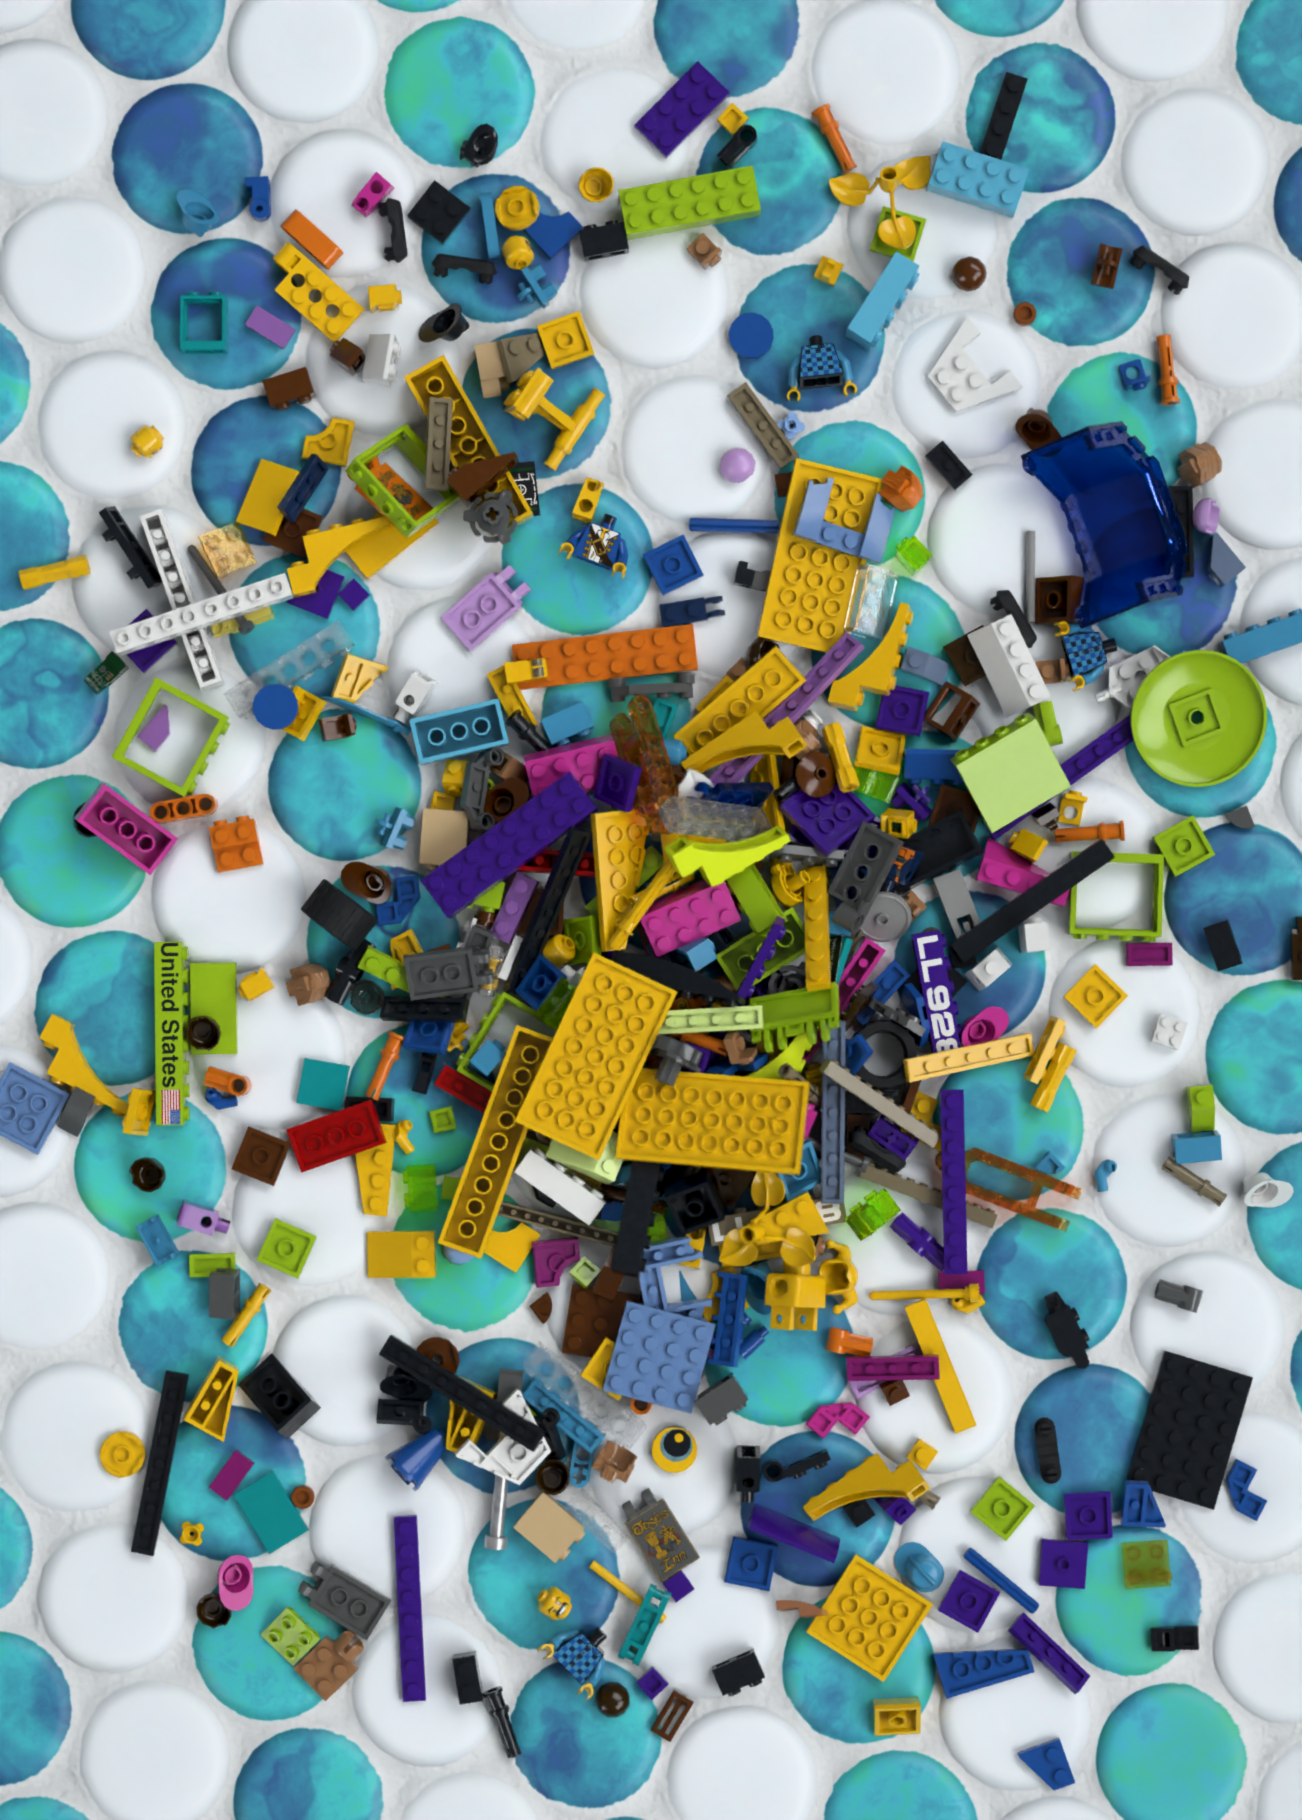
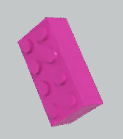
[523,734,618,797]
[74,782,178,875]
[641,879,741,957]

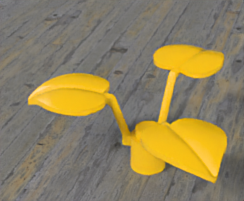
[829,156,931,249]
[719,1172,816,1267]

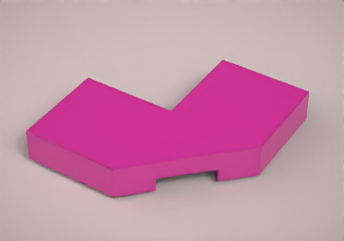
[805,1402,870,1439]

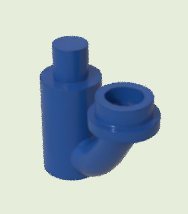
[739,1312,770,1360]

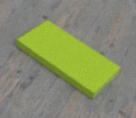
[190,963,238,1055]

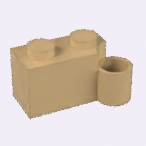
[474,341,510,399]

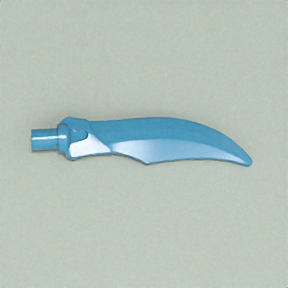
[319,696,411,736]

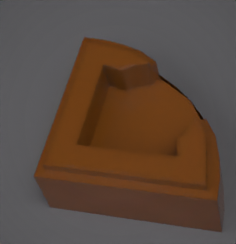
[529,1292,552,1324]

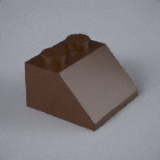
[1034,575,1089,624]

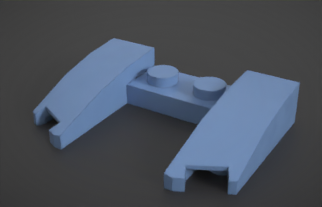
[792,478,895,564]
[639,1236,712,1321]

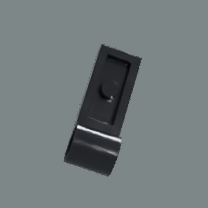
[762,1449,831,1482]

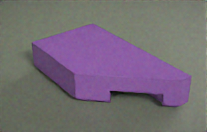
[137,704,170,752]

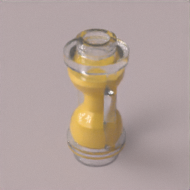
[477,944,507,997]

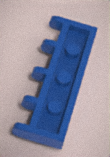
[706,1271,748,1367]

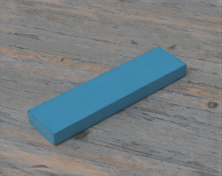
[522,1378,606,1454]

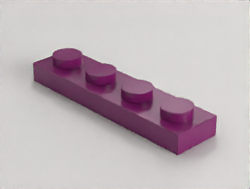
[846,1355,940,1381]

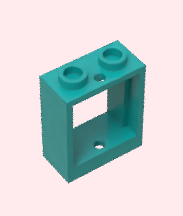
[180,292,228,354]

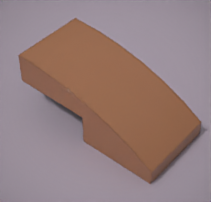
[776,1600,828,1618]

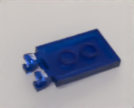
[683,782,774,819]

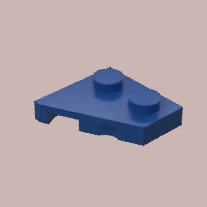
[1017,1738,1075,1790]

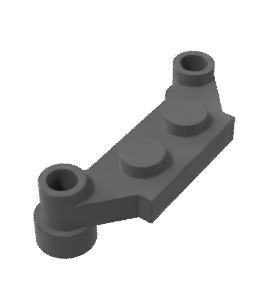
[608,674,695,702]
[460,747,504,832]

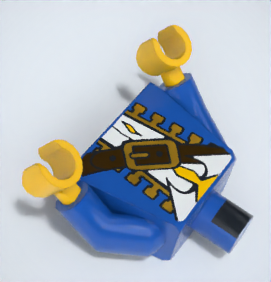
[558,514,628,578]

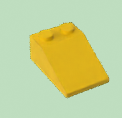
[367,1230,437,1278]

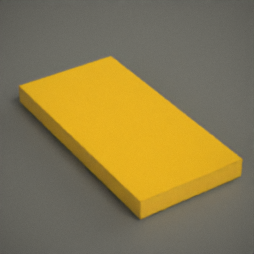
[346,512,439,579]

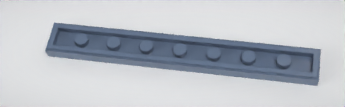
[821,1020,846,1204]

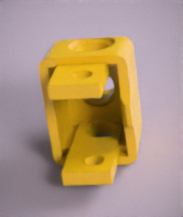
[764,1260,826,1331]

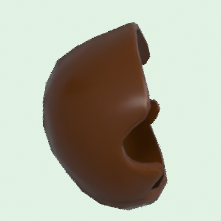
[952,256,987,292]

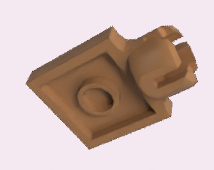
[293,1630,364,1701]

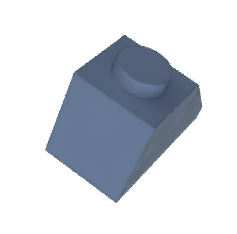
[1207,533,1246,587]
[899,647,950,686]

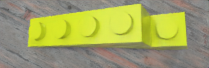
[664,825,791,887]
[742,1024,820,1080]

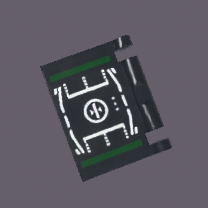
[509,461,540,516]

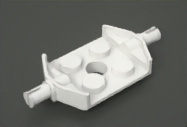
[1094,645,1185,709]

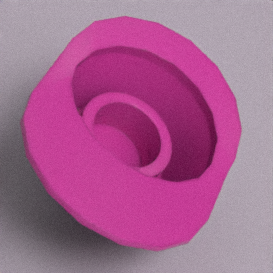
[961,1006,1009,1046]
[217,1555,253,1611]

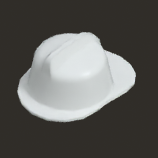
[1243,1172,1294,1208]

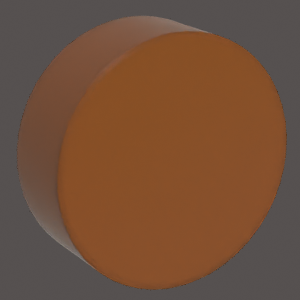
[1013,302,1037,326]
[291,1485,315,1509]

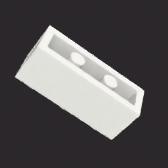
[1018,918,1050,953]

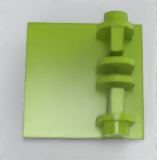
[260,1606,321,1666]

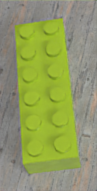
[618,165,761,240]

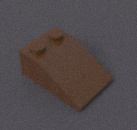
[447,452,519,507]

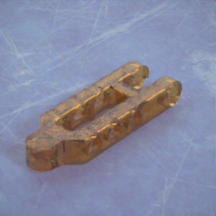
[609,694,679,835]
[934,1147,1082,1232]

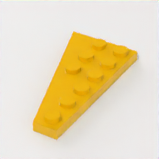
[591,806,655,952]

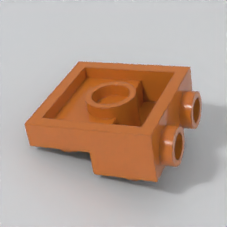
[209,815,264,873]

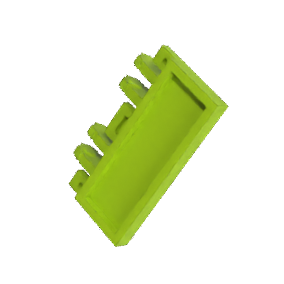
[749,982,839,1053]

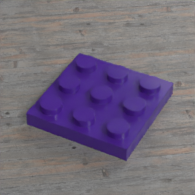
[779,775,875,857]

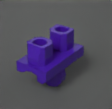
[890,782,932,822]

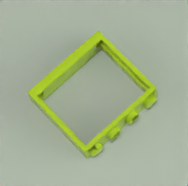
[345,424,460,538]
[112,677,230,797]
[1067,851,1164,942]
[456,991,559,1091]

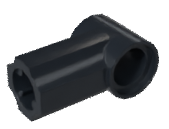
[717,125,757,169]

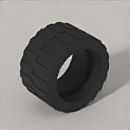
[301,879,378,950]
[852,1020,918,1089]

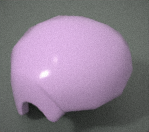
[720,448,756,483]
[1192,498,1220,535]

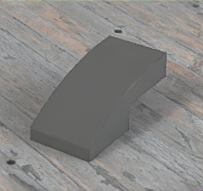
[57,1086,96,1137]

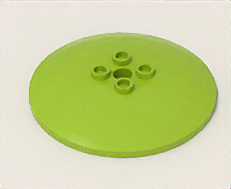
[1130,650,1267,787]

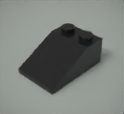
[238,1353,321,1439]

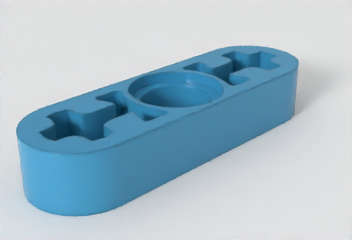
[480,192,500,259]
[570,1420,596,1488]

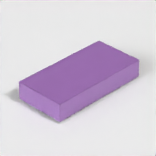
[245,306,296,349]

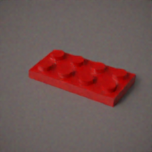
[286,1099,387,1173]

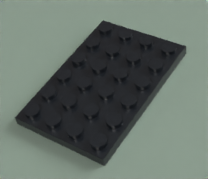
[1125,1350,1253,1510]

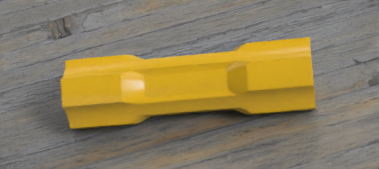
[19,555,91,590]
[821,723,860,793]
[1030,1042,1077,1113]

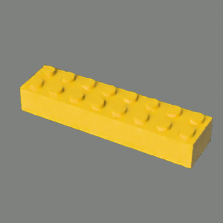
[404,355,534,537]

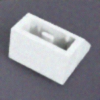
[362,334,401,387]

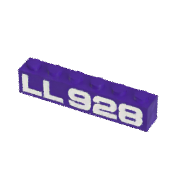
[911,930,963,1053]

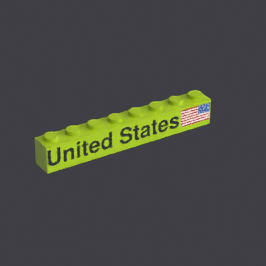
[154,942,190,1126]

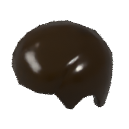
[747,637,780,666]
[185,1016,221,1051]
[129,1157,166,1192]
[535,1459,570,1495]
[196,1593,232,1628]
[595,1682,630,1718]

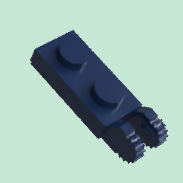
[659,596,725,627]

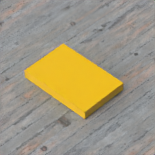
[236,458,300,536]

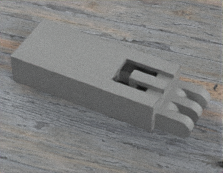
[932,869,987,951]

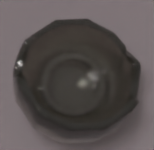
[349,979,384,1015]

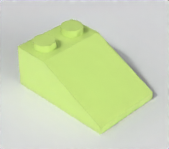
[545,1132,623,1184]

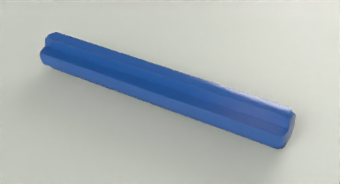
[689,518,779,534]
[963,1547,1039,1614]

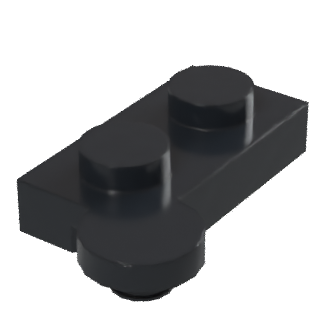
[376,1399,432,1434]
[533,1407,566,1460]

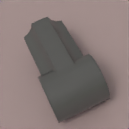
[1154,1279,1203,1313]

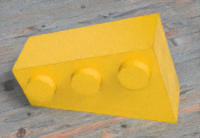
[746,1191,830,1245]
[183,1356,239,1442]
[446,1375,498,1453]

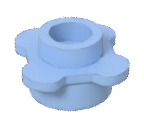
[778,412,805,440]

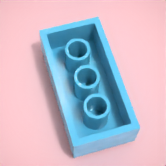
[927,141,1029,218]
[845,251,920,351]
[409,699,510,766]

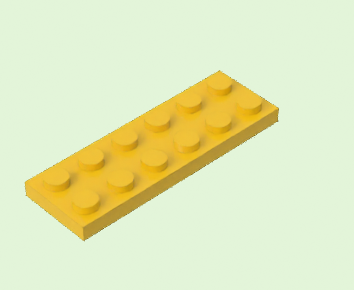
[673,645,806,755]

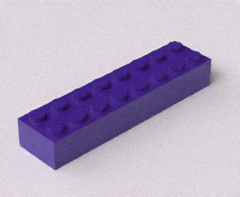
[420,771,599,919]

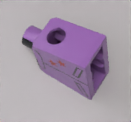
[176,1199,231,1236]

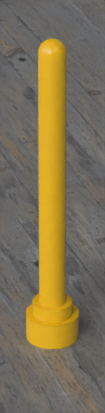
[869,1284,980,1302]

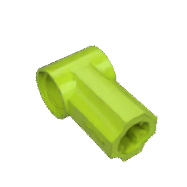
[1032,701,1063,747]

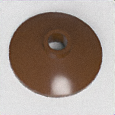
[796,752,836,798]

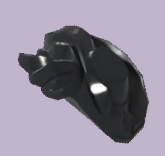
[459,124,498,168]

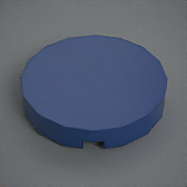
[728,313,774,359]
[253,684,299,730]

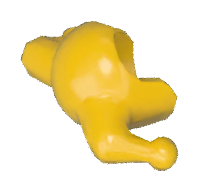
[818,1239,858,1315]

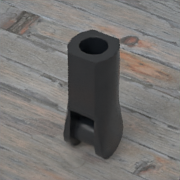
[412,1052,437,1095]

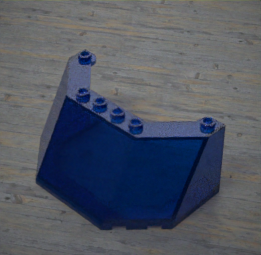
[1021,421,1189,629]

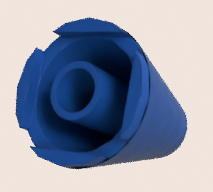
[385,1428,447,1491]

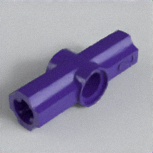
[889,1212,944,1272]

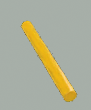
[589,1560,667,1624]

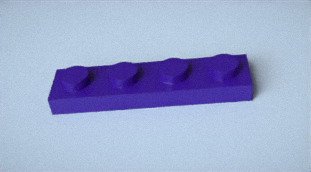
[1008,1612,1090,1694]

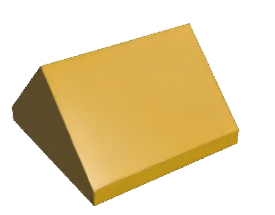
[873,1697,921,1736]

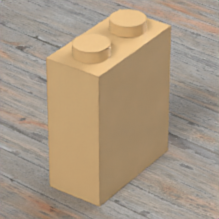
[419,808,469,869]
[513,1492,586,1563]

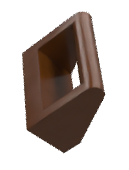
[924,681,980,741]

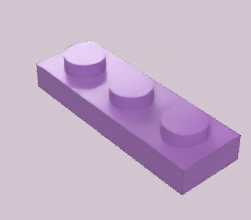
[490,872,539,944]

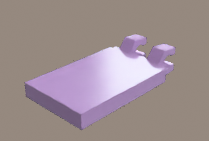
[440,565,532,652]

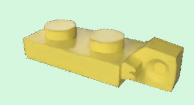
[210,606,275,639]

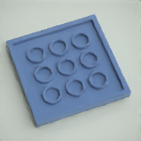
[602,1300,716,1414]

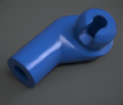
[205,1088,238,1110]

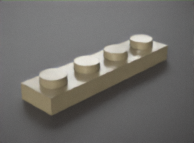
[727,382,799,470]
[424,397,453,491]

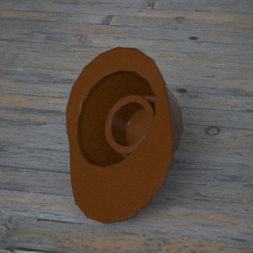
[1015,408,1063,456]
[484,777,529,822]
[341,861,392,904]

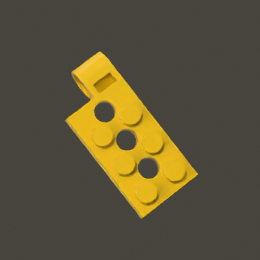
[272,242,365,343]

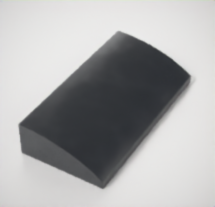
[895,810,984,894]

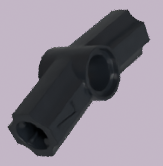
[325,939,376,1005]

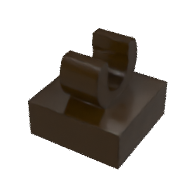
[1031,802,1060,832]

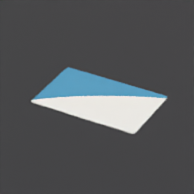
[679,1269,707,1301]

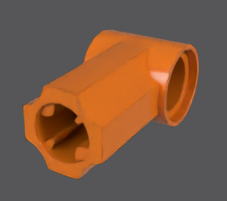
[204,1066,252,1096]
[825,1327,873,1356]

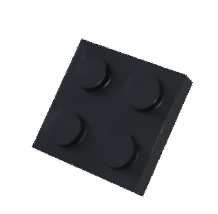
[407,180,471,245]

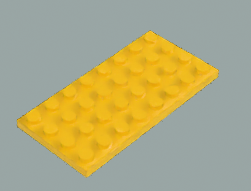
[756,458,883,653]
[515,952,677,1160]
[615,1068,810,1175]

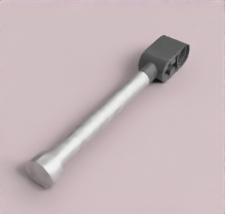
[484,1368,523,1550]

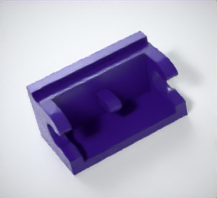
[867,1114,919,1161]

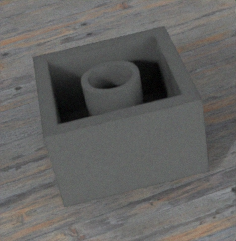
[694,1373,748,1426]

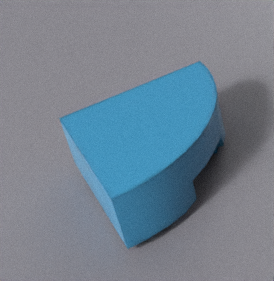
[1033,1151,1066,1174]

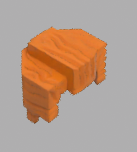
[878,465,923,512]

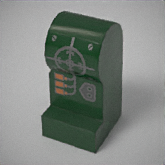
[84,651,129,695]

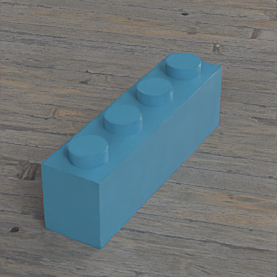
[1219,609,1302,664]

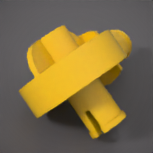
[770,858,811,908]

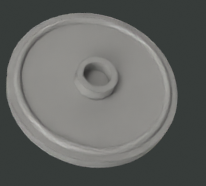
[858,891,912,942]

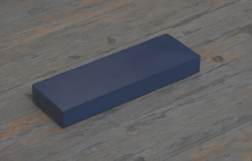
[277,454,329,522]

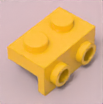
[282,685,327,742]

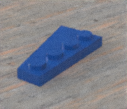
[933,1648,1035,1698]

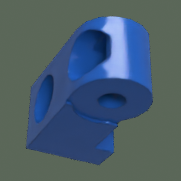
[245,176,271,222]

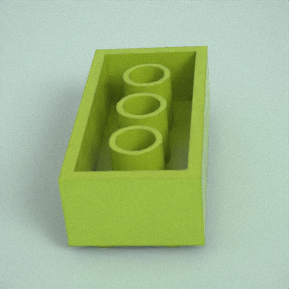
[716,907,805,991]

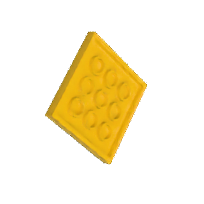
[806,1553,933,1682]

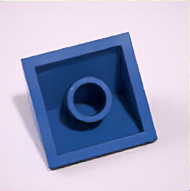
[515,954,569,1014]

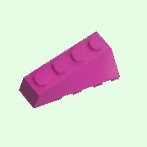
[975,837,1070,907]

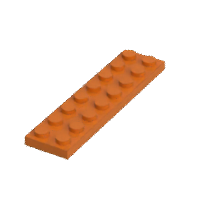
[512,624,698,690]

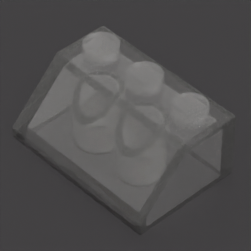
[843,564,900,642]

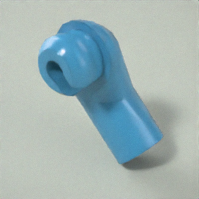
[1094,1159,1117,1192]

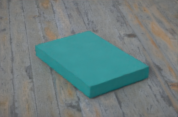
[234,1470,309,1554]

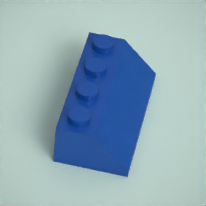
[902,749,965,785]

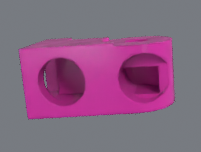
[352,172,395,217]

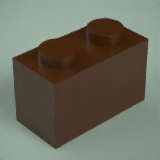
[262,367,316,412]

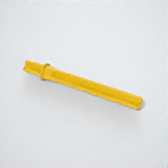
[607,858,675,951]

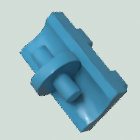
[517,264,558,308]
[375,807,416,850]

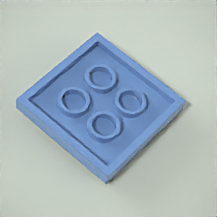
[0,1062,71,1155]

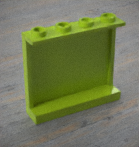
[950,713,1071,833]

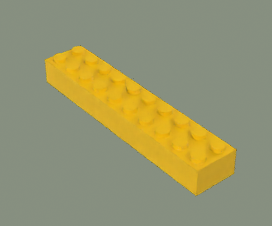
[438,1025,553,1259]

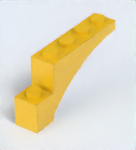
[287,513,394,598]
[828,602,914,712]
[681,711,808,774]
[39,1014,129,1117]
[803,1453,931,1521]

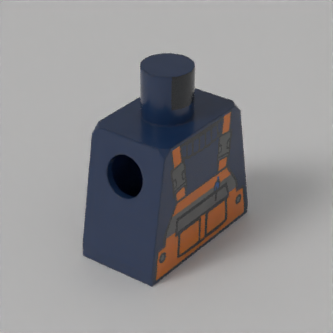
[874,846,925,892]

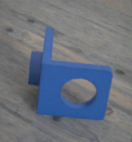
[1119,359,1151,391]

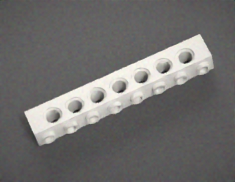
[139,509,225,691]
[109,573,294,656]

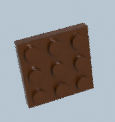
[562,1284,640,1357]

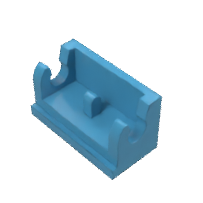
[1171,1130,1222,1164]
[135,1214,180,1267]

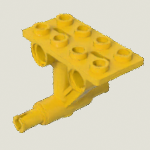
[503,368,606,471]

